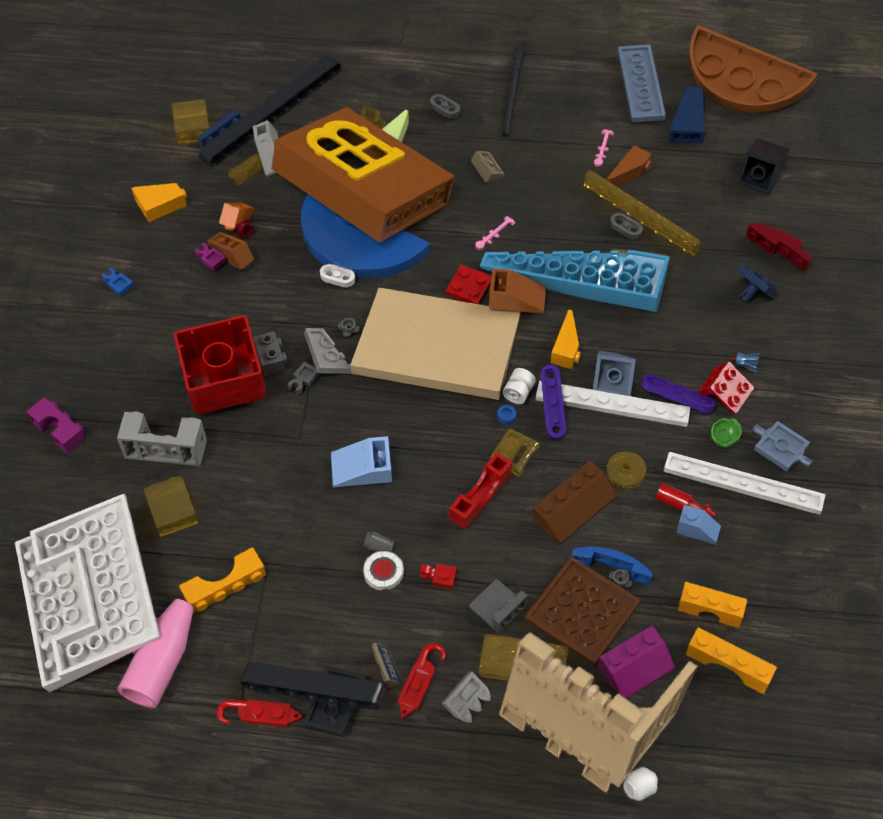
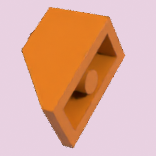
[219,202,255,231]

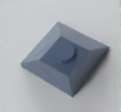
[593,351,636,396]

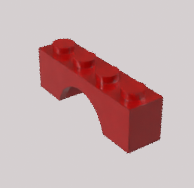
[449,452,513,530]

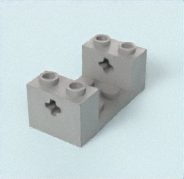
[117,411,207,466]

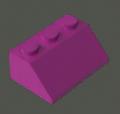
[598,626,675,699]

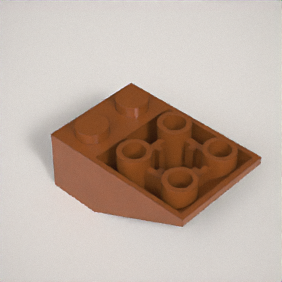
[489,268,546,313]

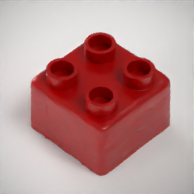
[174,315,266,414]

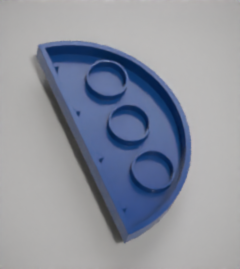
[301,194,430,278]

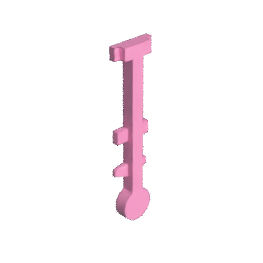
[594,129,614,167]
[476,216,515,250]

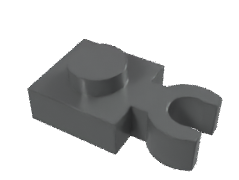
[288,362,320,395]

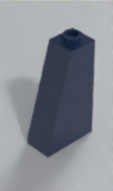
[668,87,705,144]

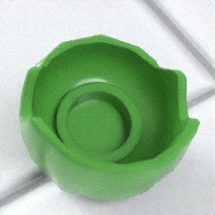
[710,418,742,447]

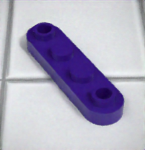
[541,365,566,440]
[641,375,715,414]

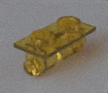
[228,153,263,185]

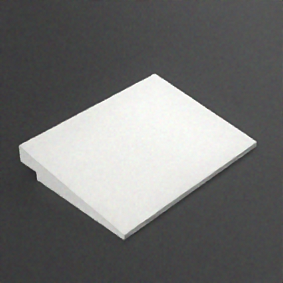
[15,494,160,692]

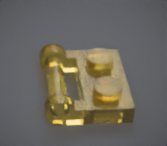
[490,428,540,476]

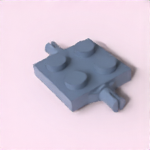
[752,421,813,472]

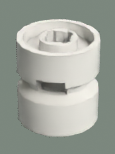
[503,368,536,404]

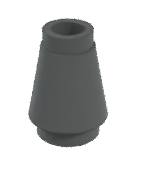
[363,531,394,552]

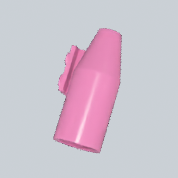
[117,599,194,708]

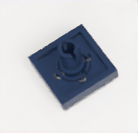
[738,265,778,303]

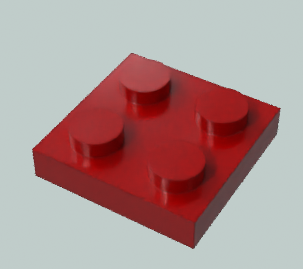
[445,265,492,305]

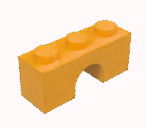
[678,582,747,628]

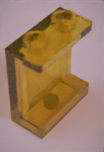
[172,99,209,144]
[144,476,198,537]

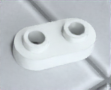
[320,264,355,287]

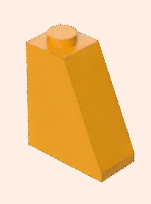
[131,183,187,222]

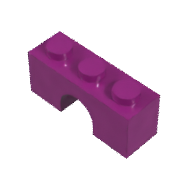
[26,397,85,454]

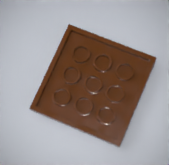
[525,556,641,666]

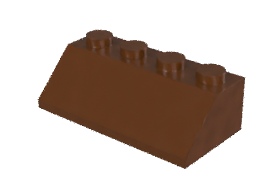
[532,461,617,545]

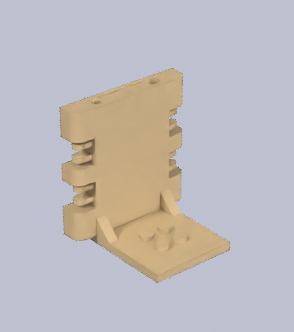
[499,632,697,793]

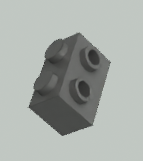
[253,331,288,377]

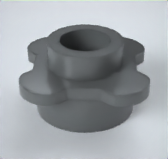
[338,318,360,337]
[609,569,632,588]

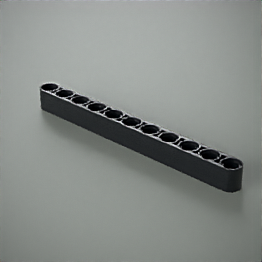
[199,55,341,167]

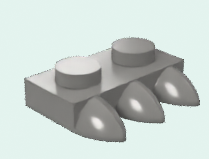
[442,672,491,722]

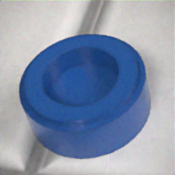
[497,405,517,425]

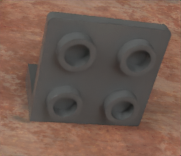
[469,579,528,634]

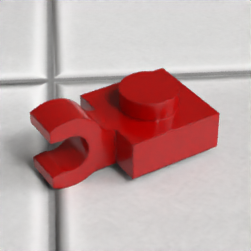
[420,564,457,589]

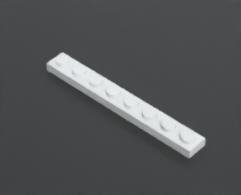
[536,381,690,427]
[664,452,826,515]

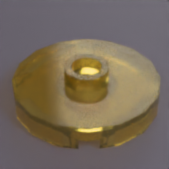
[606,451,646,489]

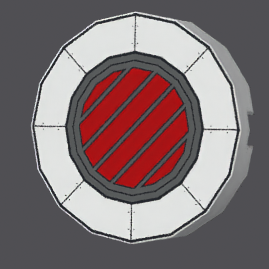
[363,551,404,590]

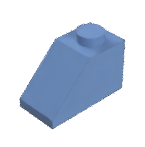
[677,505,721,545]

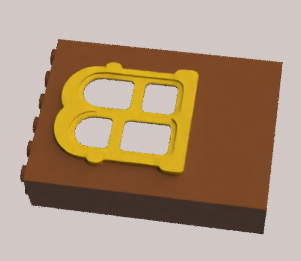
[271,107,455,243]

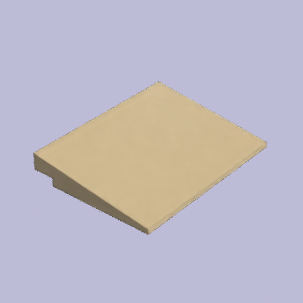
[350,288,521,400]

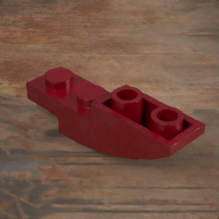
[746,223,813,272]

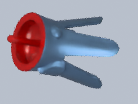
[731,352,760,373]

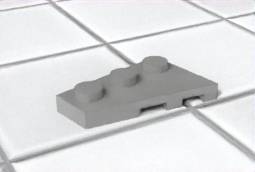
[304,328,351,374]

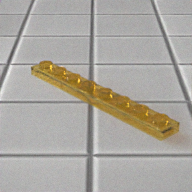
[584,170,701,257]

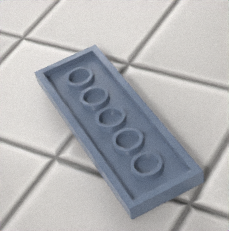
[618,45,666,122]

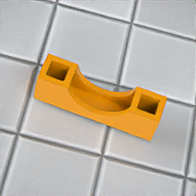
[179,547,266,614]
[686,627,777,694]

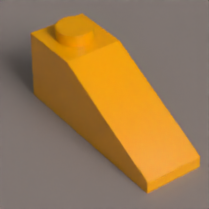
[551,310,581,369]

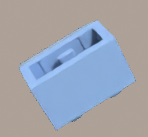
[331,436,392,487]

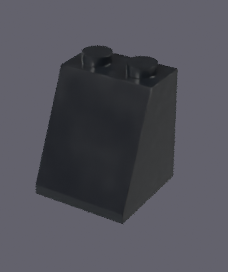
[737,138,790,194]

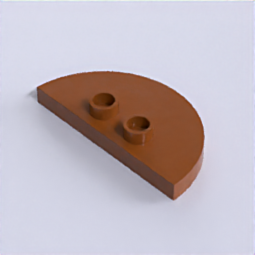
[690,25,818,113]

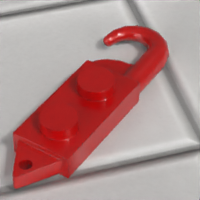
[398,643,446,720]
[216,699,303,728]

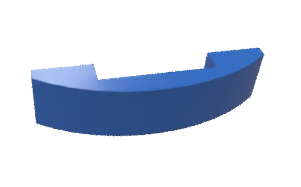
[572,547,653,586]

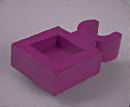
[195,243,227,271]

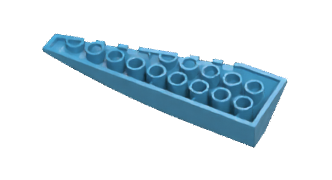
[480,250,670,312]

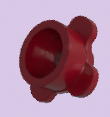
[235,219,253,239]

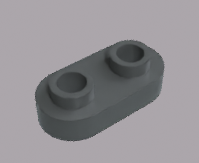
[430,94,460,119]
[610,213,643,239]

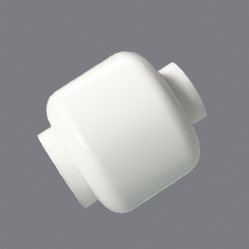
[624,767,658,801]

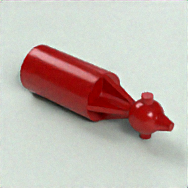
[656,483,715,517]

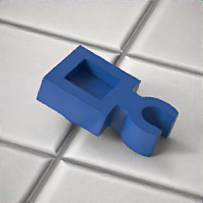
[101,268,134,297]

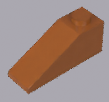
[606,146,652,190]
[207,232,254,269]

